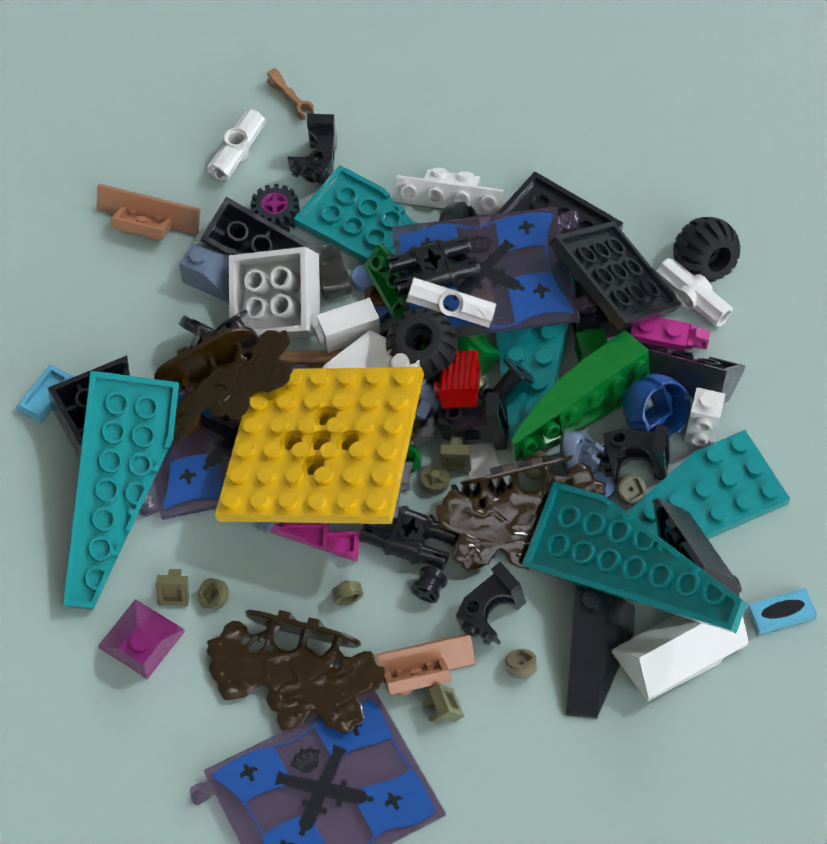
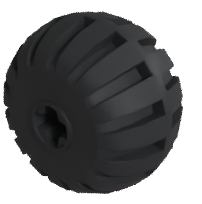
[673,217,741,283]
[386,308,458,380]

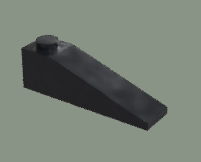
[200,196,321,255]
[639,341,745,403]
[566,587,635,719]

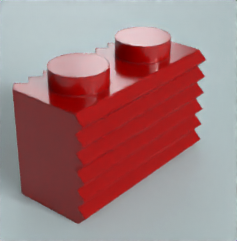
[434,349,481,409]

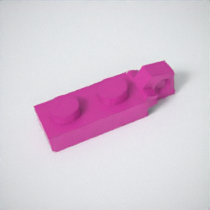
[630,317,710,352]

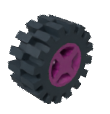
[250,184,300,232]

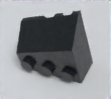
[48,355,130,458]
[652,498,742,597]

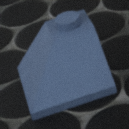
[179,241,229,303]

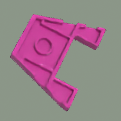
[270,522,359,561]

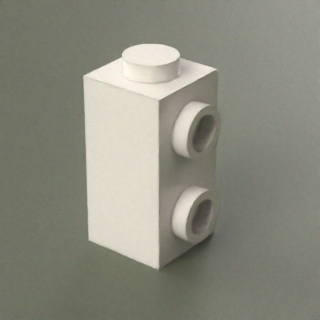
[314,298,381,353]
[684,387,726,447]

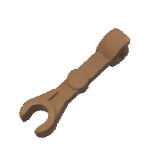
[267,68,314,120]

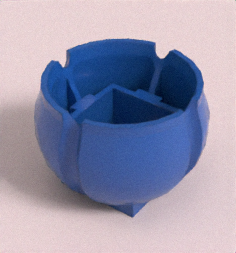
[620,374,691,439]

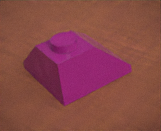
[98,599,185,679]

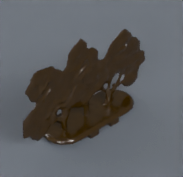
[154,325,294,441]
[435,455,606,571]
[206,610,385,733]

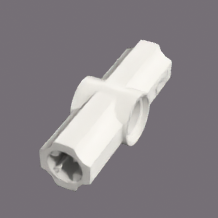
[207,109,266,182]
[656,258,733,327]
[406,277,496,328]

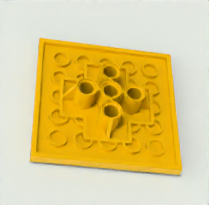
[215,367,424,524]

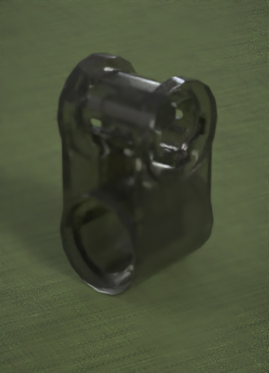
[317,245,352,300]

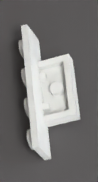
[395,168,504,216]

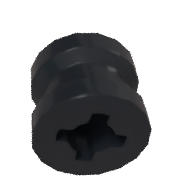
[411,566,448,603]

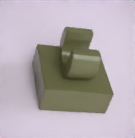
[440,436,472,472]
[156,569,190,606]
[422,683,464,723]

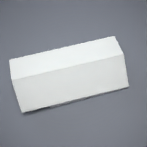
[612,615,749,701]

